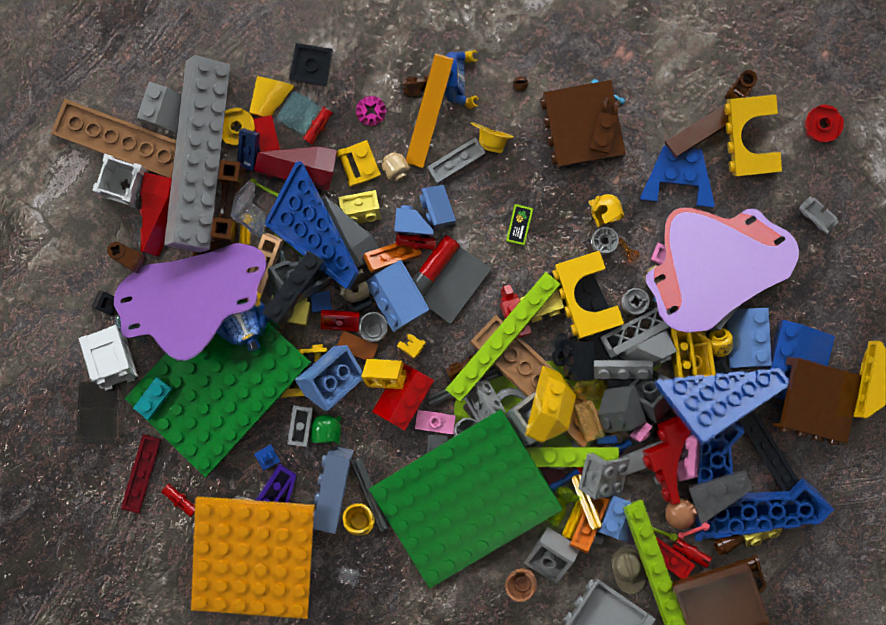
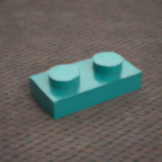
[133,377,173,420]

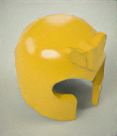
[588,194,624,228]
[343,504,375,536]

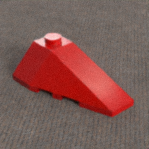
[139,172,172,257]

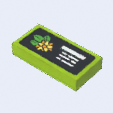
[506,204,533,246]

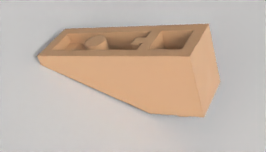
[249,233,285,295]

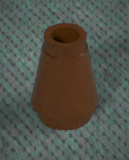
[713,534,744,556]

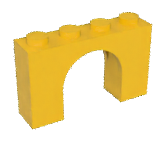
[724,95,782,176]
[552,250,624,340]

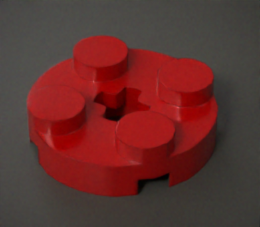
[804,105,844,143]

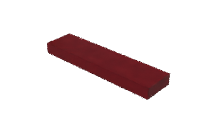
[120,434,162,514]

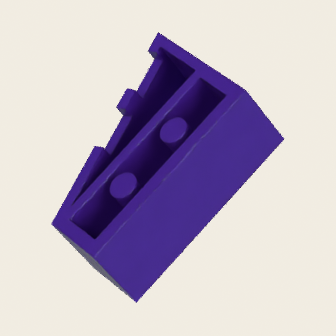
[254,463,296,503]

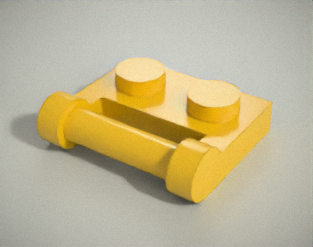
[336,140,381,188]

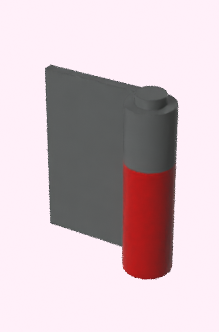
[412,235,492,324]

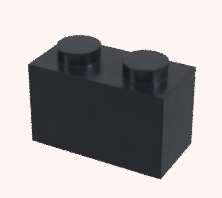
[563,339,594,381]

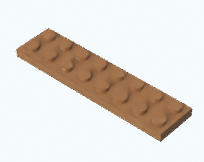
[50,99,177,178]
[470,315,602,447]

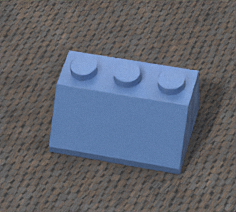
[366,260,430,332]
[726,308,772,368]
[295,345,363,411]

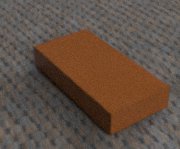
[337,331,379,360]

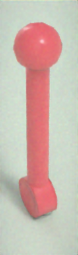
[678,522,710,539]

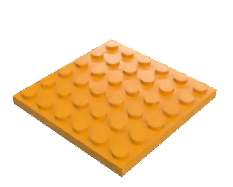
[191,496,315,619]

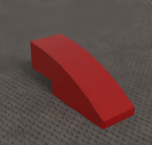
[253,115,281,178]

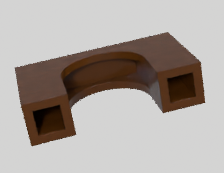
[210,160,246,244]

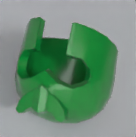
[310,414,341,446]

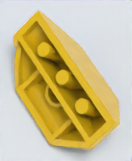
[670,328,716,378]
[854,341,886,418]
[525,366,576,443]

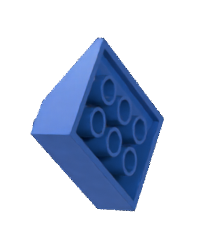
[767,320,835,402]

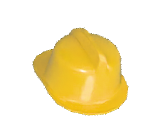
[471,122,514,153]

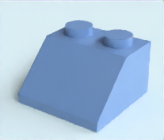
[394,206,434,238]
[597,495,647,545]

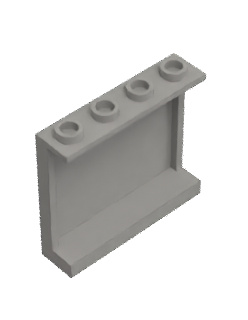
[563,577,656,625]

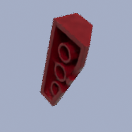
[254,146,337,191]

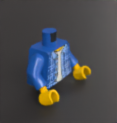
[444,50,479,109]
[216,292,267,352]

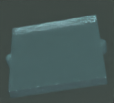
[276,91,320,135]

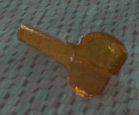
[619,237,640,261]

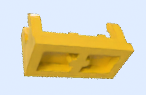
[397,334,426,360]
[361,359,406,389]

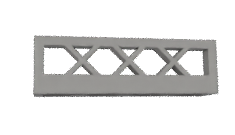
[600,307,671,358]

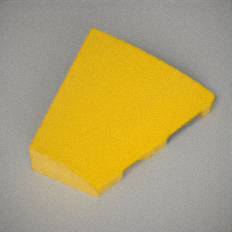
[249,76,294,118]

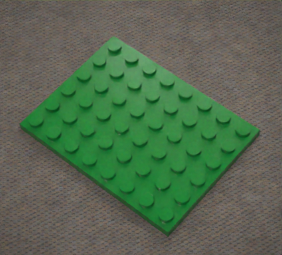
[125,298,312,478]
[369,409,563,588]

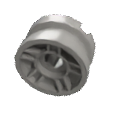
[591,227,619,255]
[621,288,650,316]

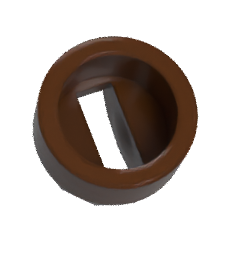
[513,76,528,92]

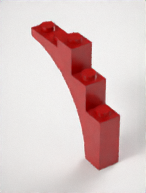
[642,411,691,505]

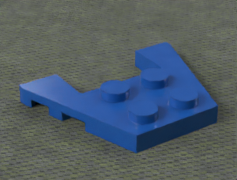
[640,145,715,208]

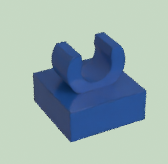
[254,444,281,471]

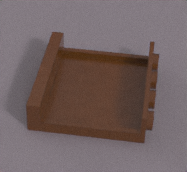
[540,80,626,169]
[773,357,862,446]
[672,558,770,625]

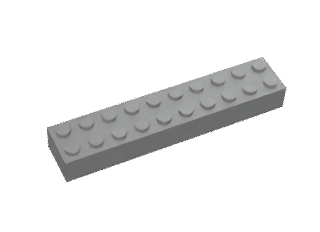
[164,55,230,253]

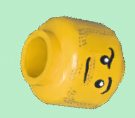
[708,328,733,357]

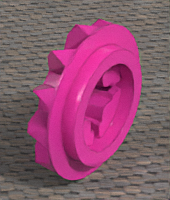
[356,95,386,126]

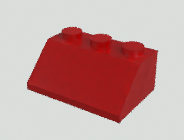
[372,364,434,431]

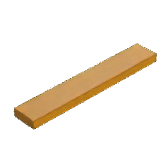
[406,53,454,168]

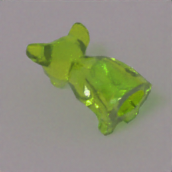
[547,487,580,529]

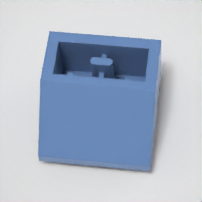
[419,185,456,231]

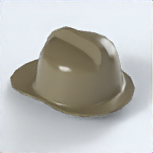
[611,547,646,594]

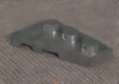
[689,469,752,525]

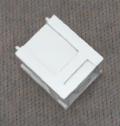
[93,154,149,209]
[79,325,138,391]

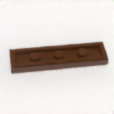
[664,104,729,159]

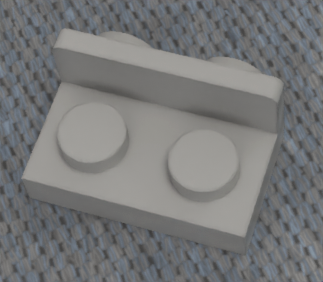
[464,380,506,422]

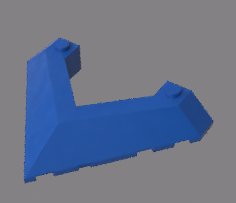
[695,421,834,542]

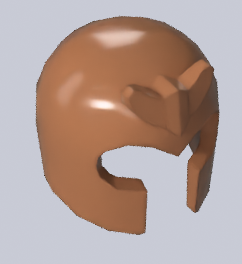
[665,497,698,530]
[505,568,537,602]

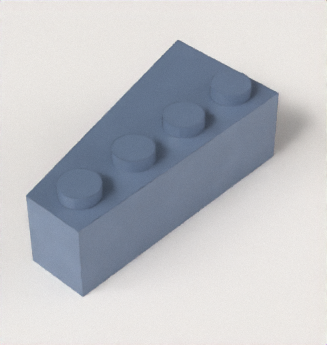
[313,446,354,534]

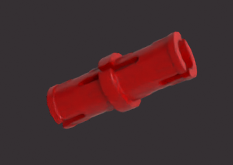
[303,107,333,145]
[396,234,436,250]
[161,483,195,518]
[672,537,712,568]

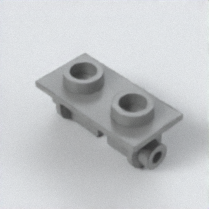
[799,196,839,234]

